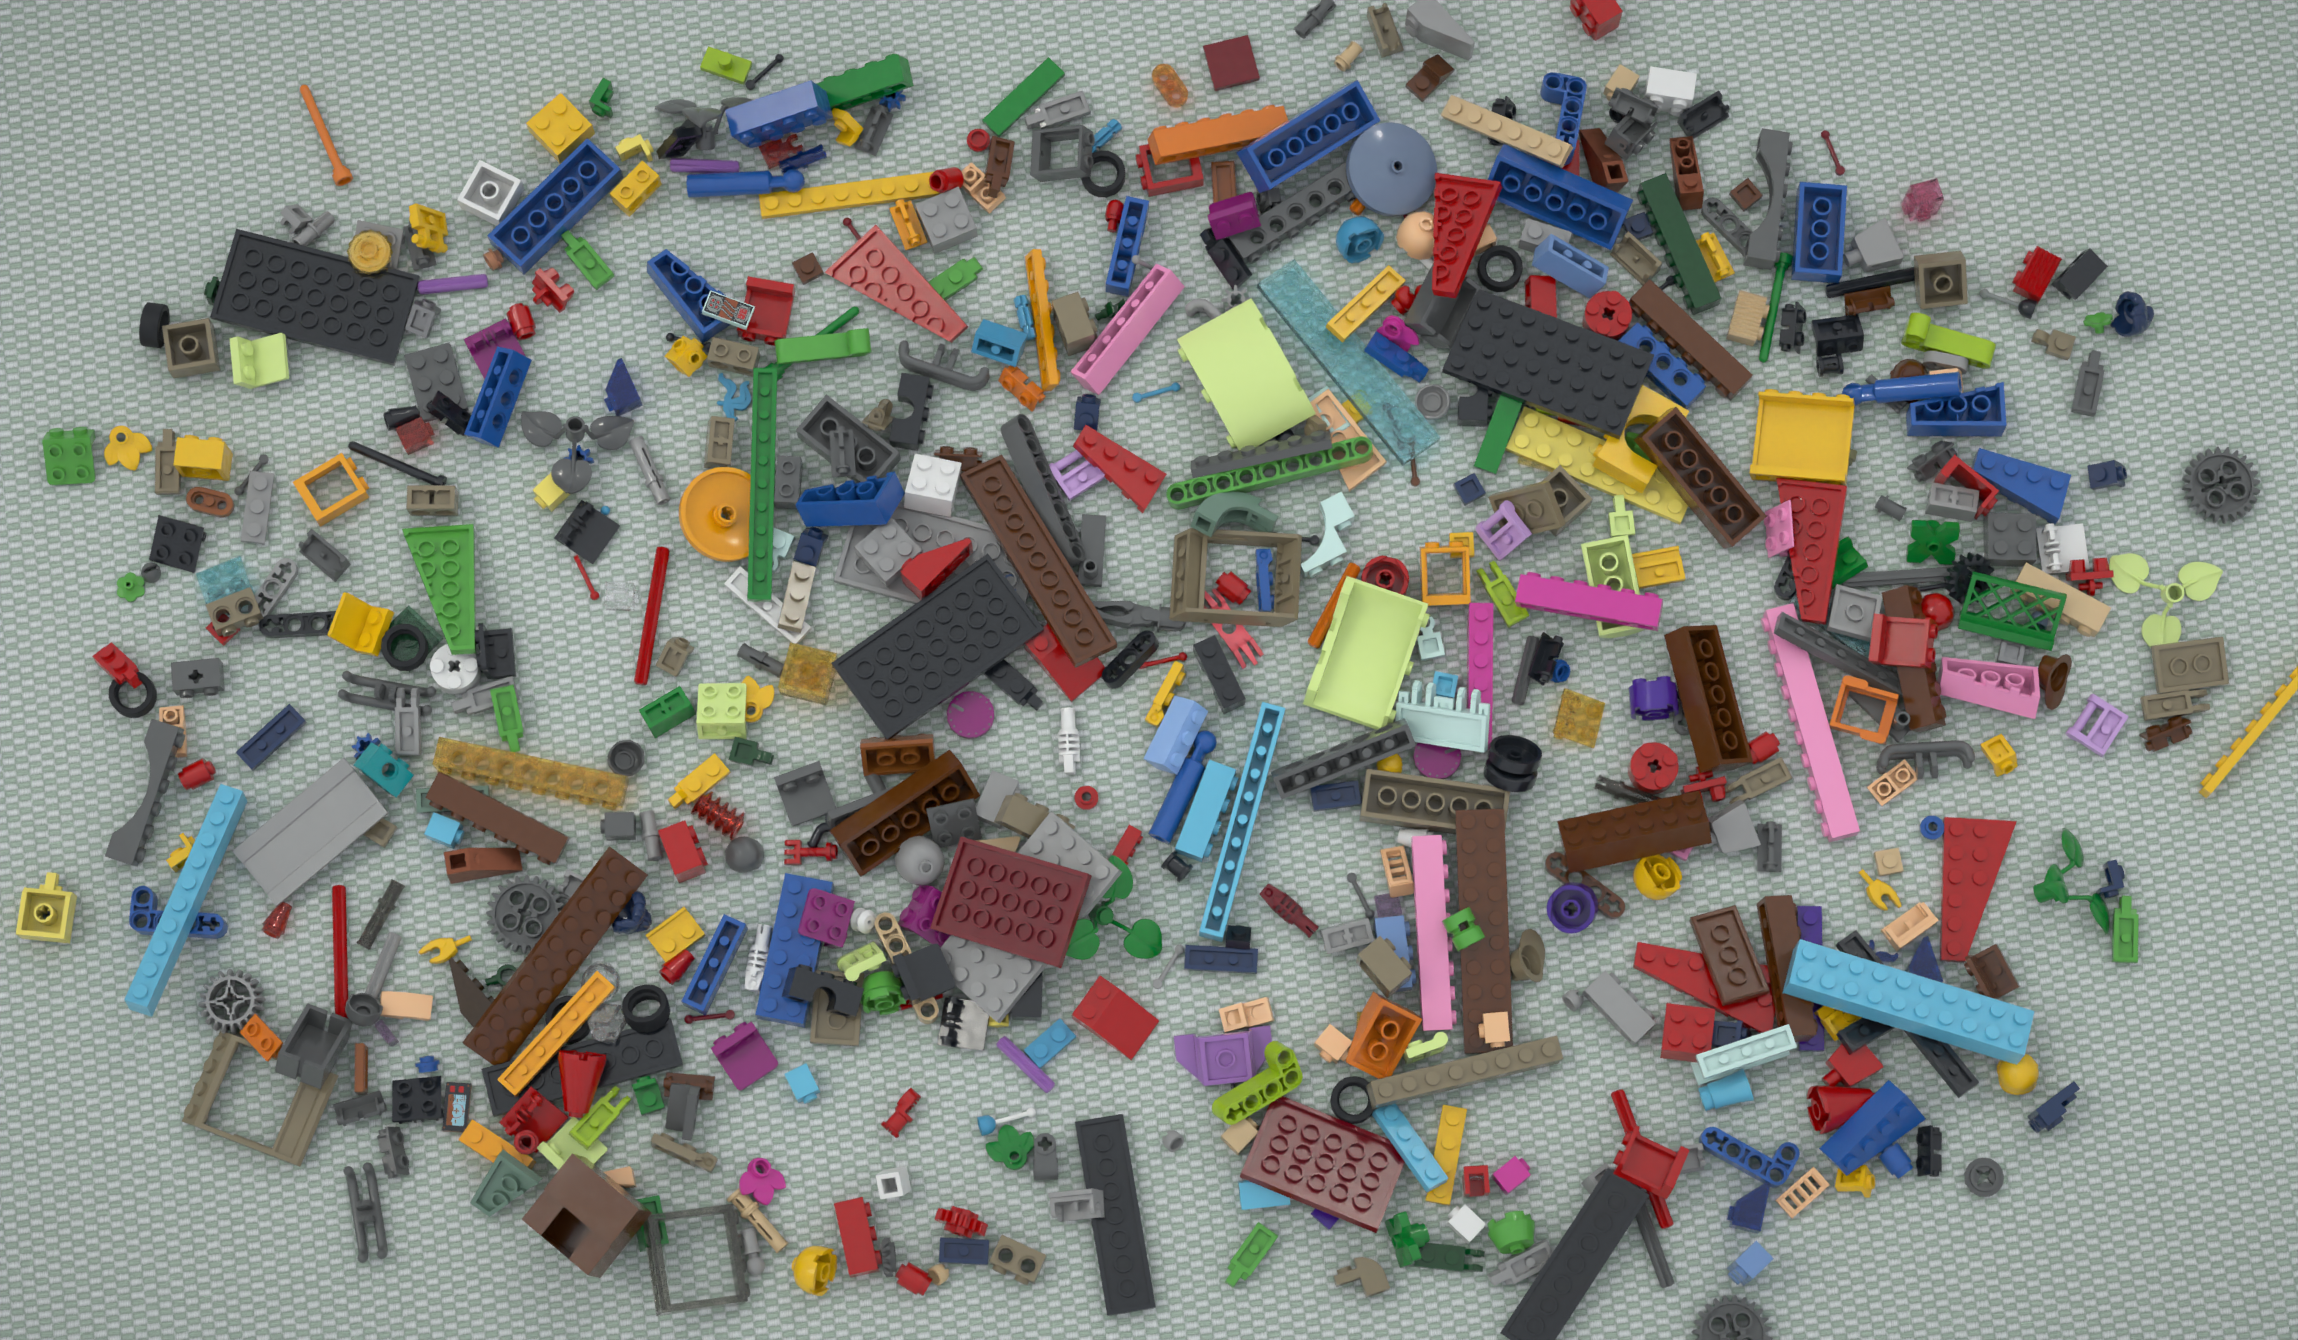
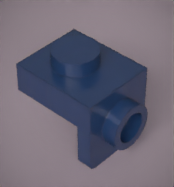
[1074,394,1101,431]
[2087,460,2127,490]
[794,527,829,567]
[2096,859,2125,899]
[1712,1020,1748,1047]

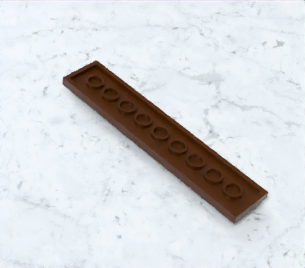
[960,454,1117,668]
[1455,809,1513,1053]
[462,846,648,1065]

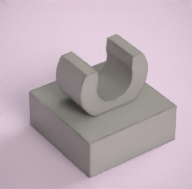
[280,204,313,234]

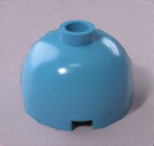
[1336,216,1384,263]

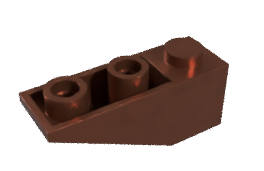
[1578,128,1629,193]
[1669,136,1704,210]
[444,848,523,884]

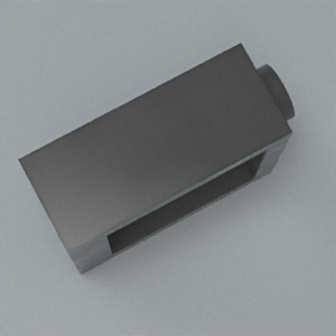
[1030,125,1095,182]

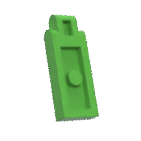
[929,257,983,301]

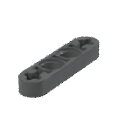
[1701,198,1761,269]

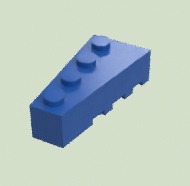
[647,249,731,343]
[1906,382,2007,437]
[1971,448,2071,525]
[795,471,905,527]
[1819,1080,1926,1176]

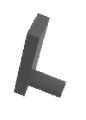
[1078,514,1106,587]
[1848,685,1910,742]
[827,774,894,830]

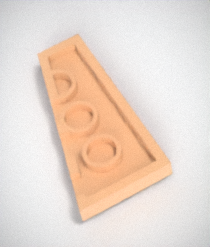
[1310,389,1387,492]

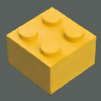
[526,93,595,164]
[173,435,233,481]

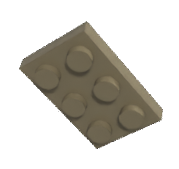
[1488,480,1566,534]
[2151,637,2229,693]
[810,970,865,1047]

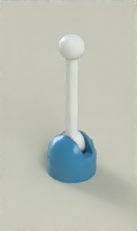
[977,1108,1036,1136]

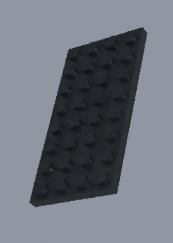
[210,229,420,366]
[1442,289,1654,439]
[831,554,1044,739]

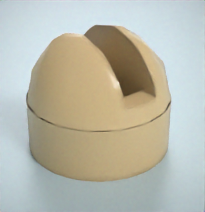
[928,1264,949,1286]

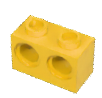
[610,161,662,217]

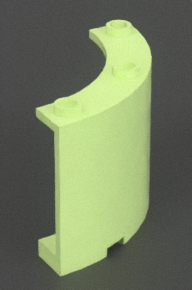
[1177,298,1316,450]
[1303,576,1430,729]

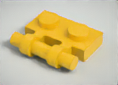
[409,203,448,253]

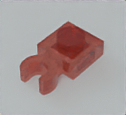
[759,134,803,169]

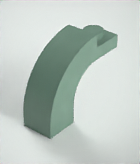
[1190,491,1279,537]

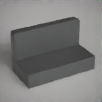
[665,1083,700,1141]

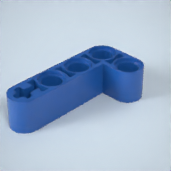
[1540,72,1587,166]
[129,886,228,939]
[1699,1127,1800,1188]

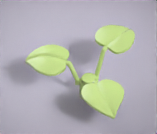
[2109,553,2223,648]

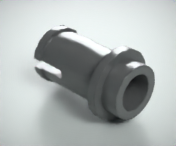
[1875,495,1907,522]

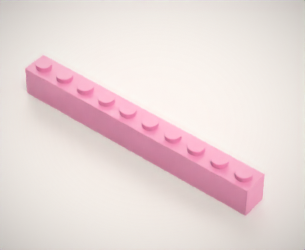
[1761,603,1860,842]

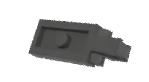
[2071,350,2105,417]

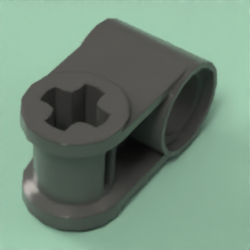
[1033,1133,1058,1181]

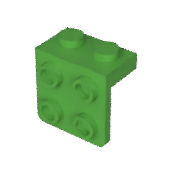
[42,427,96,485]

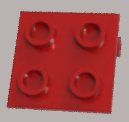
[499,1086,568,1153]

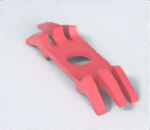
[1204,588,1264,669]

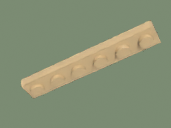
[1441,95,1573,168]

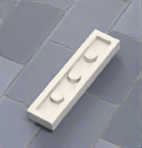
[724,566,812,647]

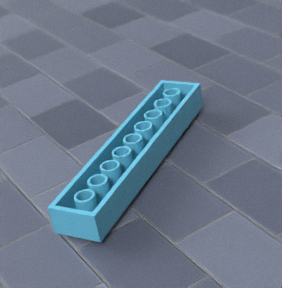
[1783,939,2035,1065]

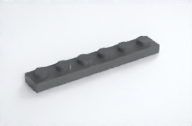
[1191,430,1332,478]
[1774,612,1902,697]

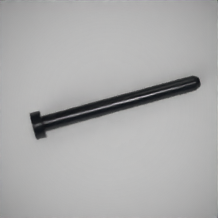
[348,441,447,485]

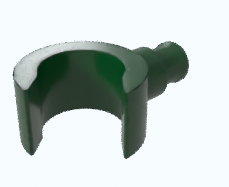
[1095,298,1125,321]
[485,964,517,986]

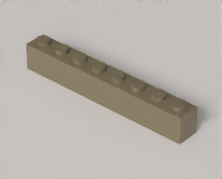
[1366,1035,1563,1109]

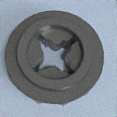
[1964,1158,2004,1197]
[882,1237,896,1277]

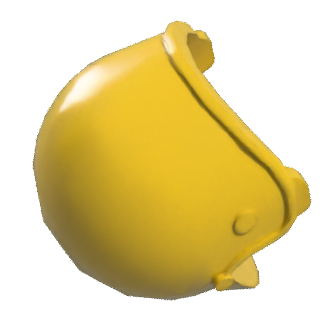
[1997,1053,2039,1095]

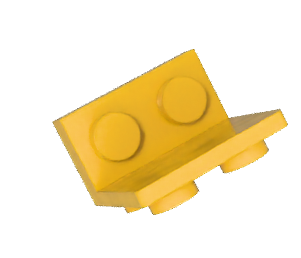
[327,592,395,657]

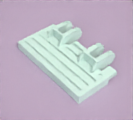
[1396,680,1490,753]

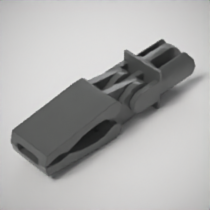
[1092,601,1186,632]

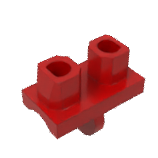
[532,267,574,313]
[2066,557,2114,597]
[1680,766,1727,804]

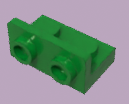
[1832,536,1868,589]

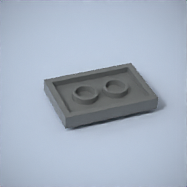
[404,342,469,423]

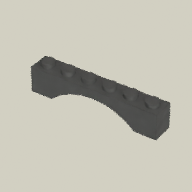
[1743,128,1793,270]
[105,719,185,867]

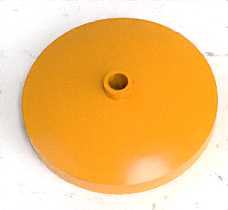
[679,467,751,562]

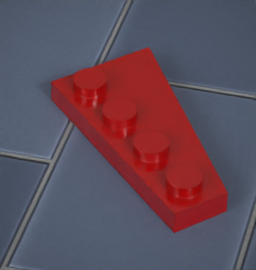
[1073,425,1167,513]

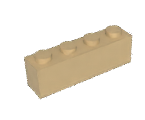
[2009,562,2111,637]

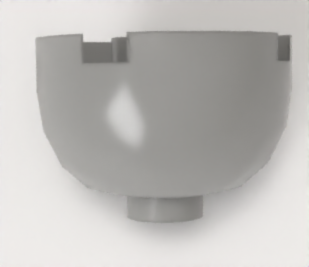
[895,836,945,886]

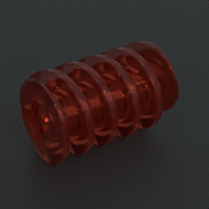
[691,791,745,841]

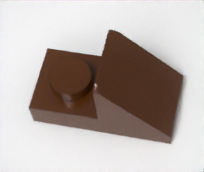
[1406,54,1455,102]

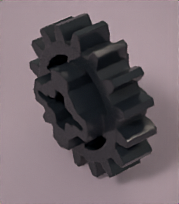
[1944,552,1994,605]

